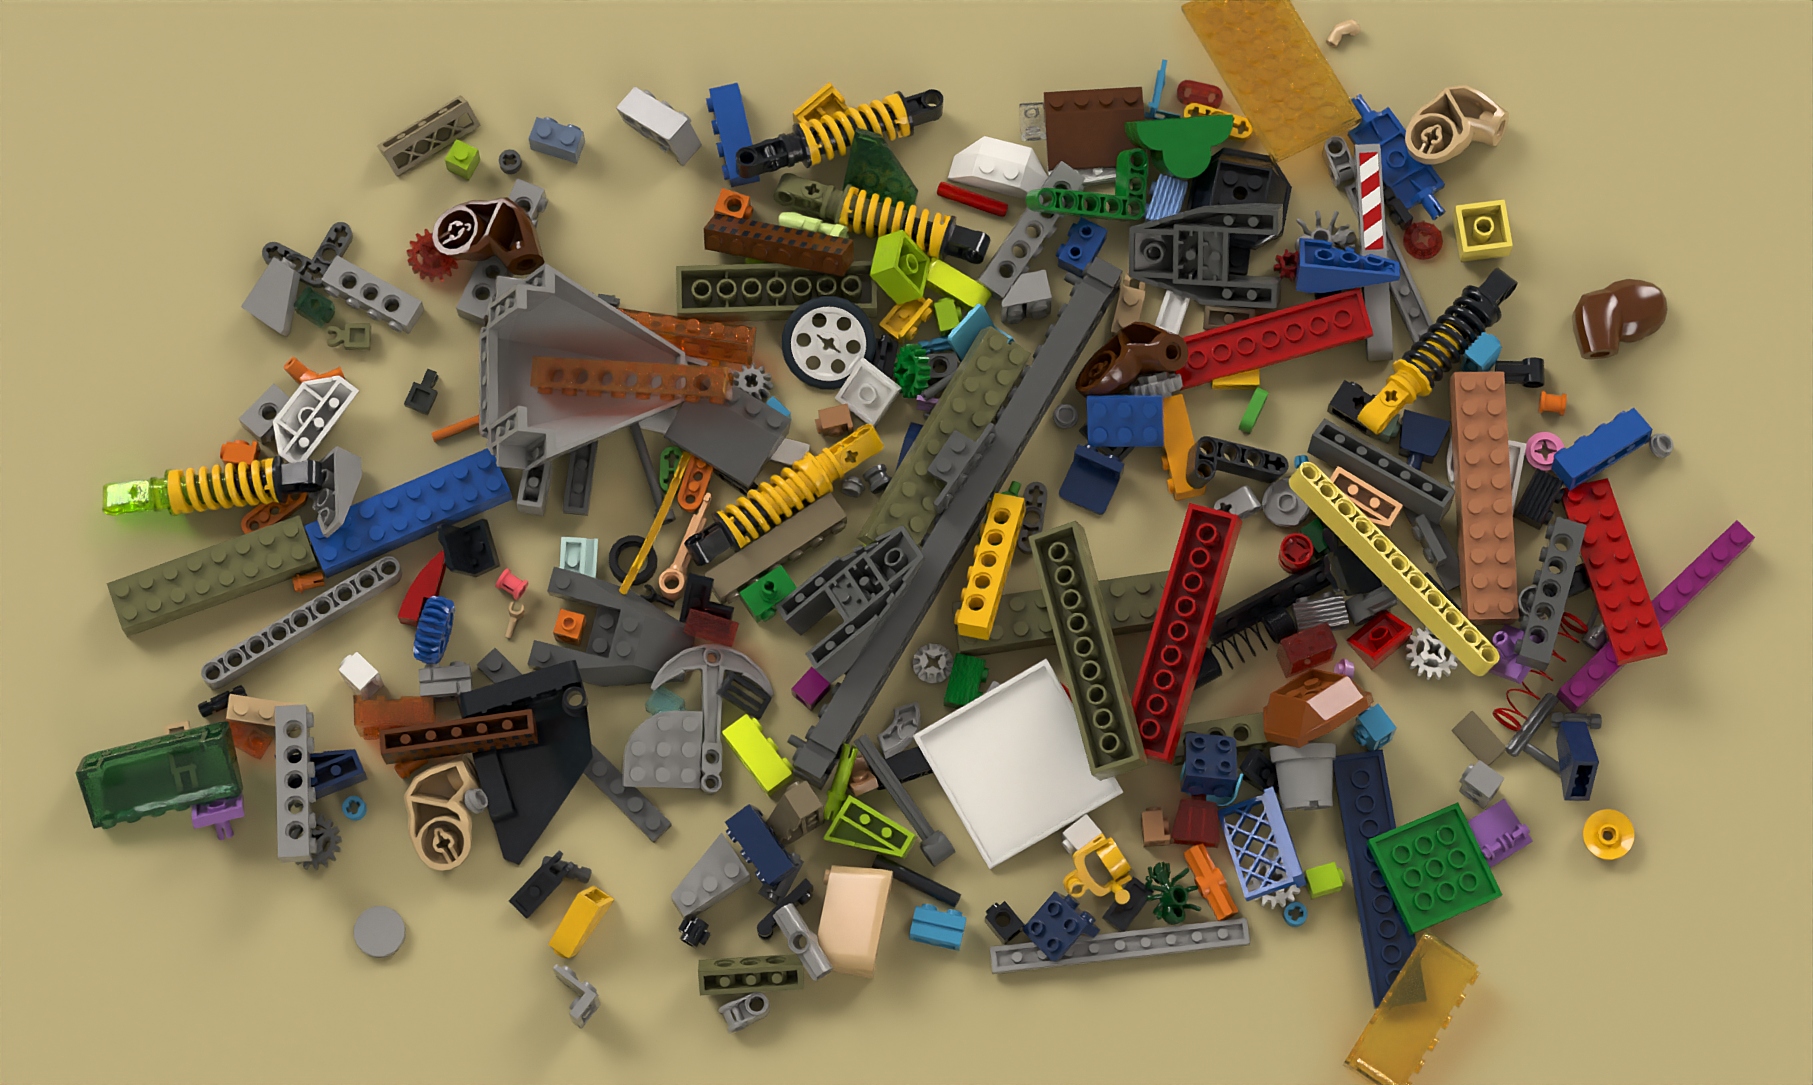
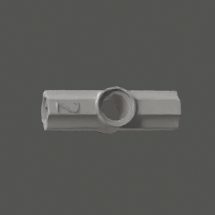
[773,903,834,981]

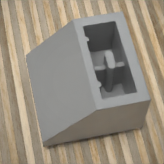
[1001,270,1052,324]

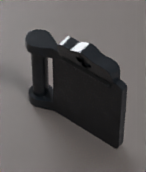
[1322,528,1382,596]

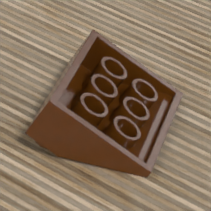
[1043,87,1146,171]

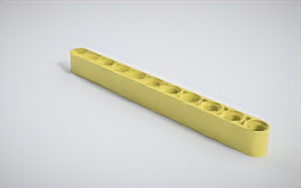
[1289,462,1500,676]

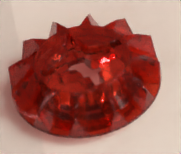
[1403,220,1443,260]

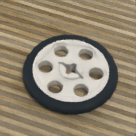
[781,296,876,390]

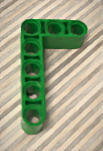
[1025,148,1148,221]

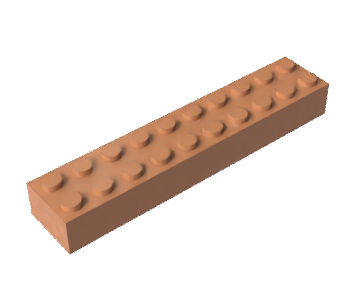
[1449,372,1519,625]

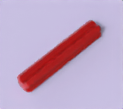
[937,182,1008,217]

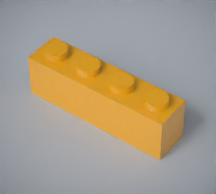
[1160,394,1206,501]

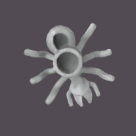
[1295,210,1355,251]

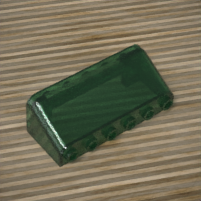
[75,721,243,829]

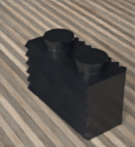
[1513,468,1565,530]

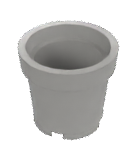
[1269,743,1336,811]

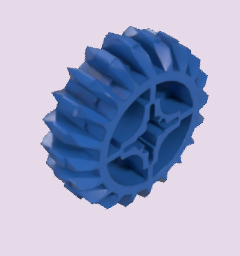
[413,596,455,664]

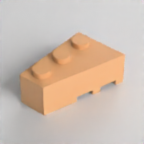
[1311,466,1403,531]

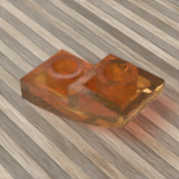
[215,718,273,760]

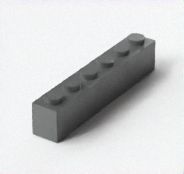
[1307,418,1455,525]

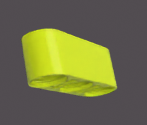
[925,257,992,312]

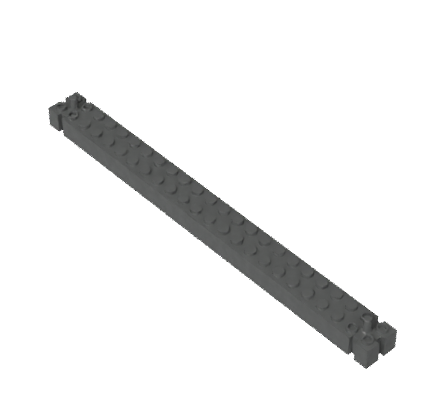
[787,256,1123,790]

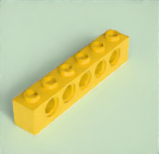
[954,493,1026,640]

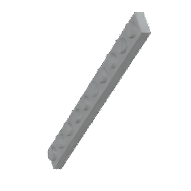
[990,918,1250,974]

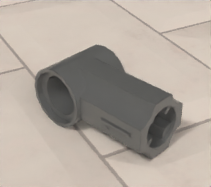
[1344,585,1398,627]

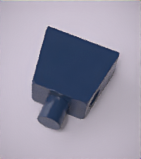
[1398,409,1451,471]

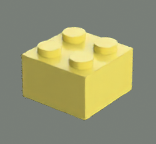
[1452,199,1513,262]

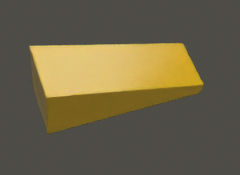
[1212,369,1260,390]

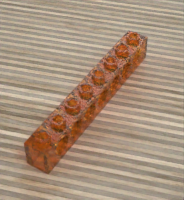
[530,356,734,404]

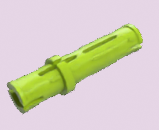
[823,744,859,821]

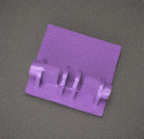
[1467,799,1533,868]

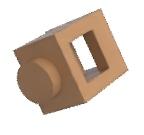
[815,404,854,437]
[1141,807,1170,847]

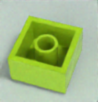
[870,230,931,305]

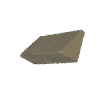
[1203,305,1255,330]
[1451,711,1506,766]

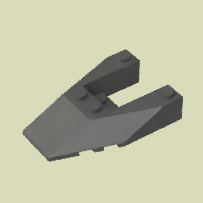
[1129,203,1283,308]
[776,525,926,684]
[528,567,696,687]

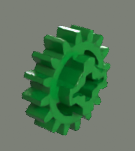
[893,344,931,398]

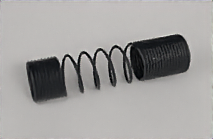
[1193,606,1297,691]

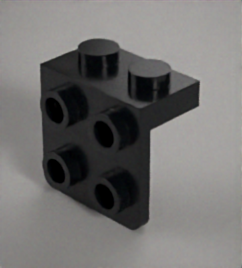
[437,519,500,577]

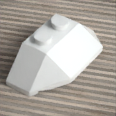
[948,136,1048,199]
[273,376,359,463]

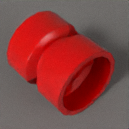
[1278,533,1313,574]

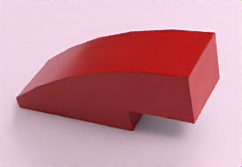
[398,551,447,627]

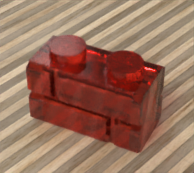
[682,608,739,648]

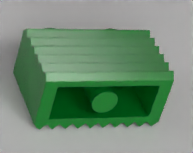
[944,653,989,709]

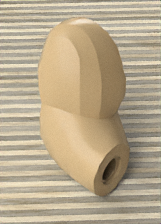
[1405,85,1509,165]
[404,754,481,871]

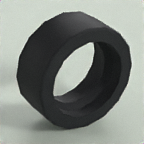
[609,535,657,586]

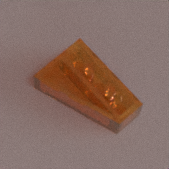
[353,695,436,740]

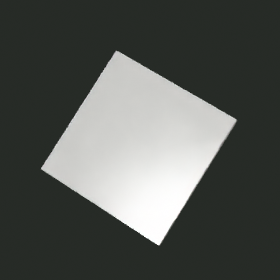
[913,659,1123,869]

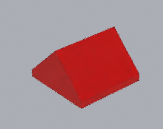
[1346,610,1413,670]

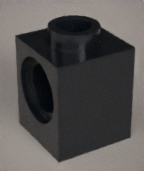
[985,901,1025,945]

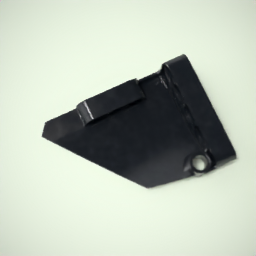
[456,660,593,865]

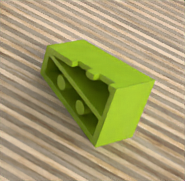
[823,795,918,859]

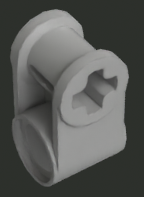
[1322,136,1356,186]
[1214,485,1262,520]
[718,992,770,1034]

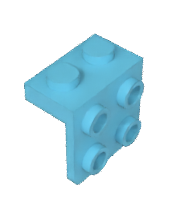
[947,304,1015,363]

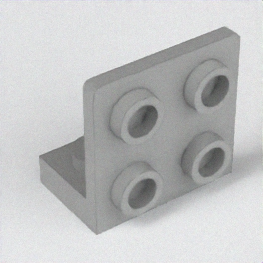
[553,964,601,1029]

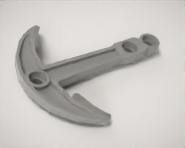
[650,644,774,794]

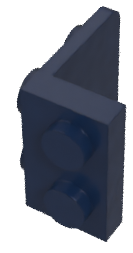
[1059,444,1124,515]
[1180,733,1237,797]
[1023,891,1100,962]

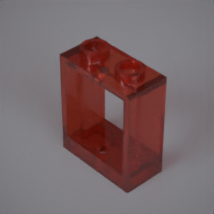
[1276,622,1338,678]

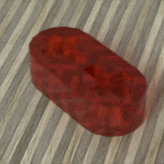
[1176,80,1223,109]

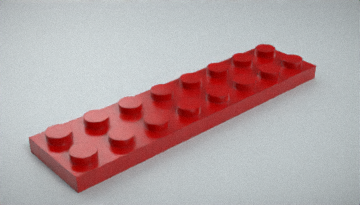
[1175,288,1374,391]
[1561,478,1668,666]

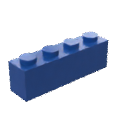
[706,83,760,188]
[1551,408,1653,491]

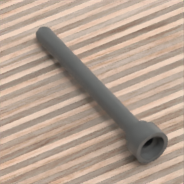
[629,422,676,525]

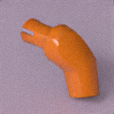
[284,357,346,385]

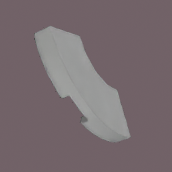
[877,701,921,759]

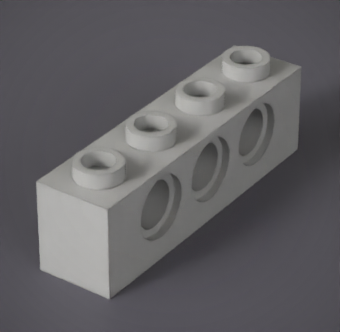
[321,255,424,334]

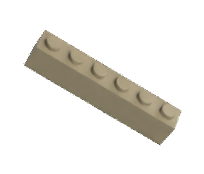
[704,492,847,604]

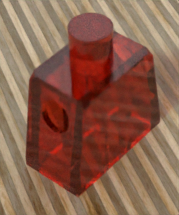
[1170,794,1220,848]

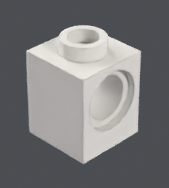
[1061,814,1102,854]

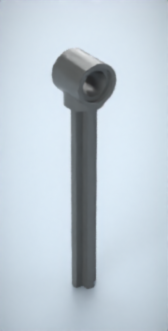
[854,733,955,867]

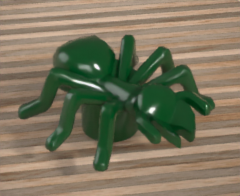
[1145,862,1202,925]

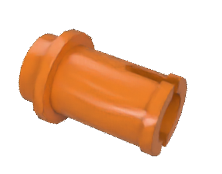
[292,570,325,593]
[394,759,428,779]

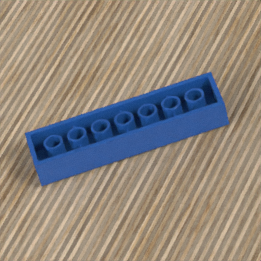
[304,448,513,578]

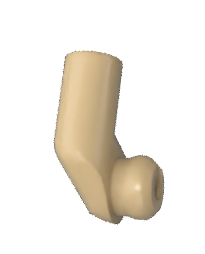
[1326,19,1361,48]

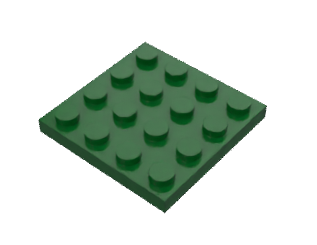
[1366,802,1502,936]

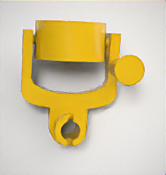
[1063,833,1132,904]

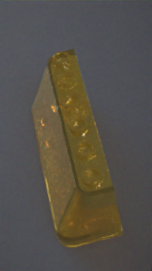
[1343,930,1480,1085]

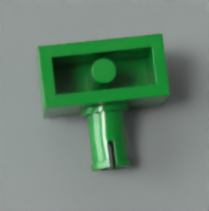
[739,565,797,623]

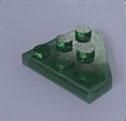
[842,128,918,211]

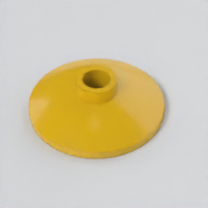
[1583,809,1635,860]

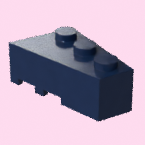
[274,749,368,808]
[725,804,798,887]

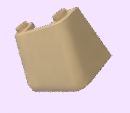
[817,865,893,979]

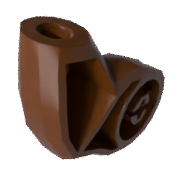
[432,197,545,276]
[1572,279,1668,360]
[1075,321,1188,399]

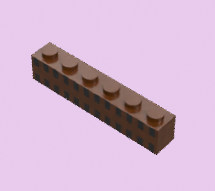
[704,213,854,276]
[379,709,538,765]

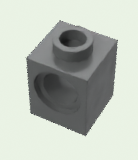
[927,353,958,386]

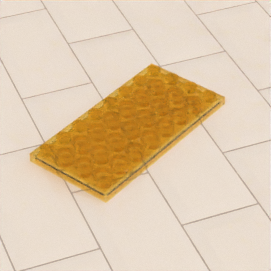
[1181,0,1362,164]

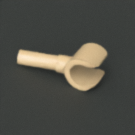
[505,602,524,639]

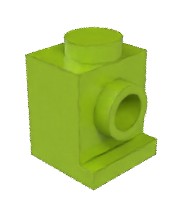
[934,297,962,337]

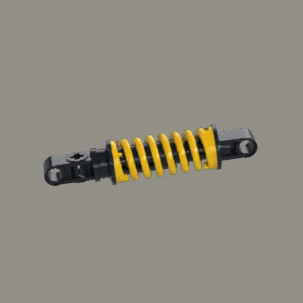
[736,89,944,179]

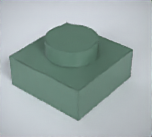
[1379,414,1401,444]

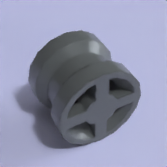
[863,464,892,494]

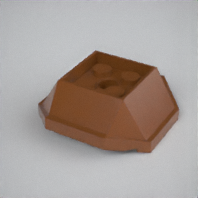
[1263,668,1374,748]

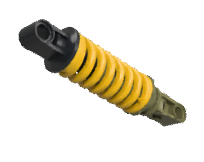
[773,173,991,264]

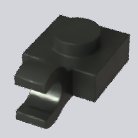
[404,369,439,415]

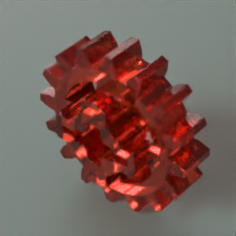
[407,229,461,282]

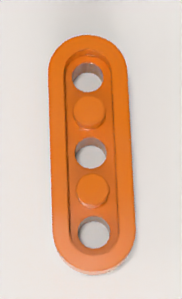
[677,454,714,512]
[241,492,308,534]

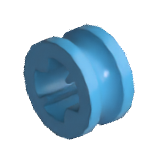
[342,796,367,821]
[1284,902,1307,927]

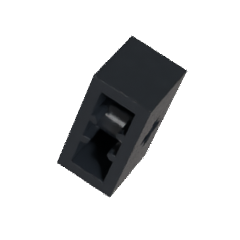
[1327,380,1377,437]

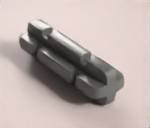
[1551,712,1602,729]
[541,856,592,883]

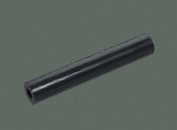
[872,854,962,908]

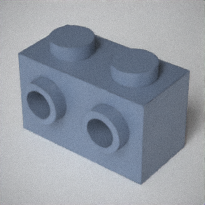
[529,117,585,164]

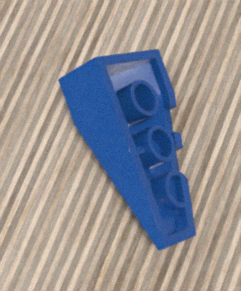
[1296,238,1400,293]

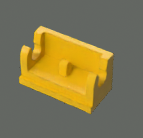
[793,82,848,123]

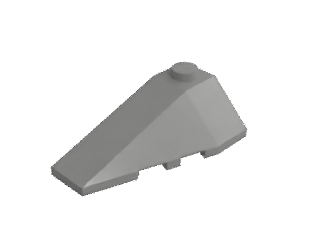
[307,446,362,538]

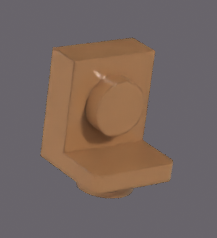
[847,755,879,797]

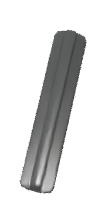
[1505,693,1559,757]

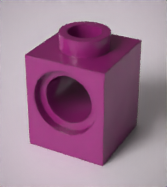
[791,666,831,711]

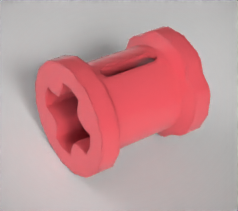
[495,568,529,601]

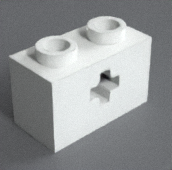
[338,652,384,702]

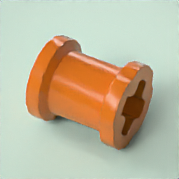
[1538,391,1567,416]

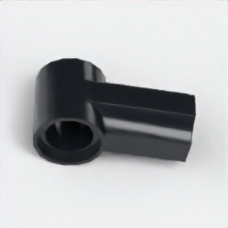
[1494,357,1545,388]

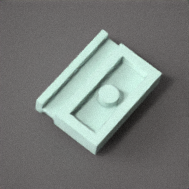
[559,537,598,578]

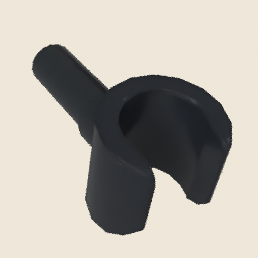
[640,584,676,608]

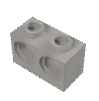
[1459,760,1504,810]

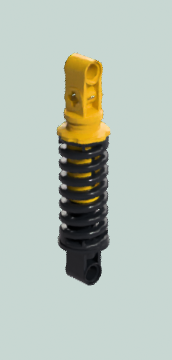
[1357,267,1518,435]

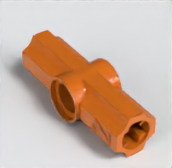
[1183,843,1238,921]

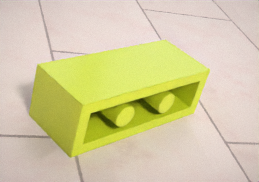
[722,714,794,797]

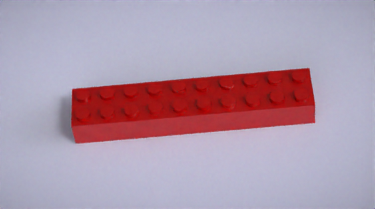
[1131,503,1242,765]

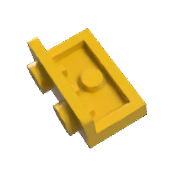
[879,297,934,345]

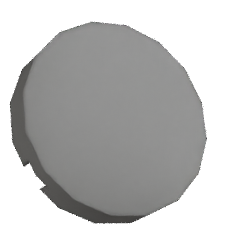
[1262,477,1311,528]
[354,906,406,958]

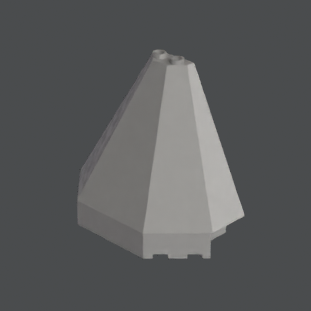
[479,263,688,471]

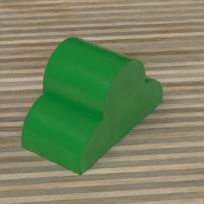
[1124,114,1233,178]

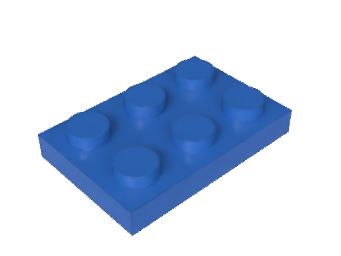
[1087,395,1164,447]

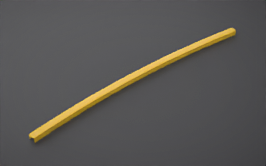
[619,354,721,595]

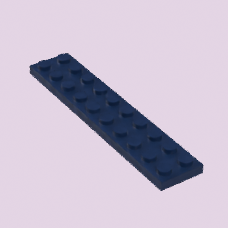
[1333,749,1426,1009]

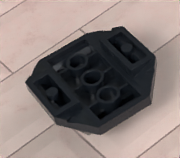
[1187,147,1292,250]

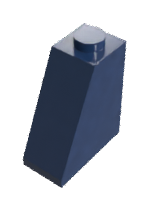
[1556,721,1599,801]

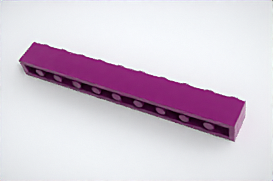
[1556,520,1755,713]

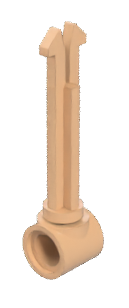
[659,493,712,601]

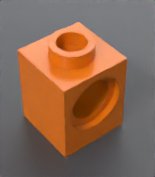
[714,188,754,220]
[553,609,587,647]

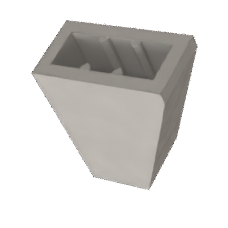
[241,257,300,337]

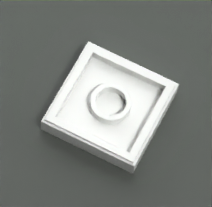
[835,358,902,428]

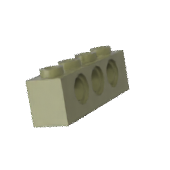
[1172,712,1269,766]
[698,954,804,996]

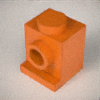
[220,440,261,472]

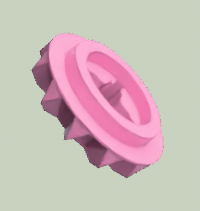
[1525,432,1565,472]

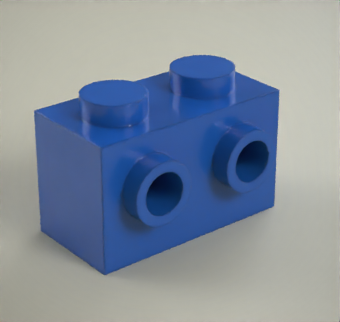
[1056,217,1107,279]

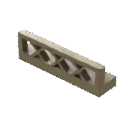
[377,95,481,176]

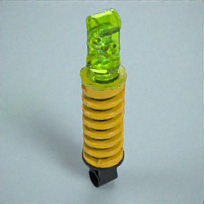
[102,456,322,516]

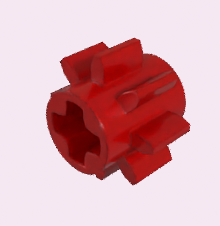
[1273,249,1298,282]

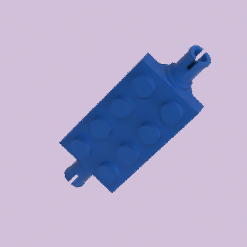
[1347,94,1446,220]

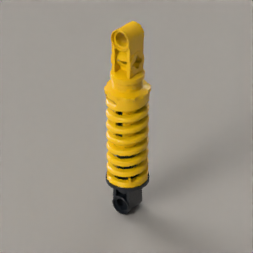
[684,424,884,566]

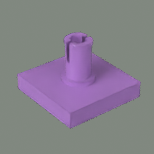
[1488,624,1542,684]
[192,788,245,840]

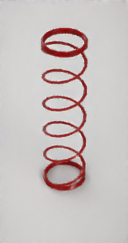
[1492,612,1588,731]

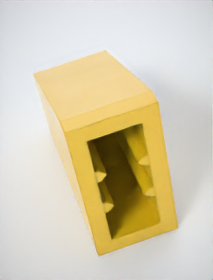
[548,885,615,959]

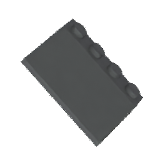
[664,369,792,488]

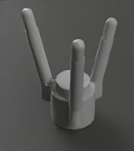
[1581,604,1609,652]

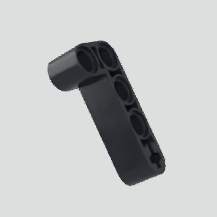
[1186,436,1289,489]

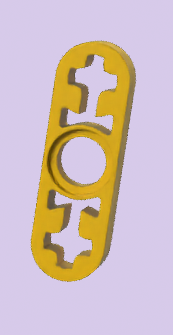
[1183,103,1253,142]

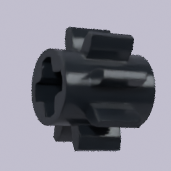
[678,916,711,948]

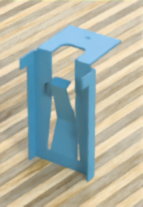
[1144,59,1181,120]

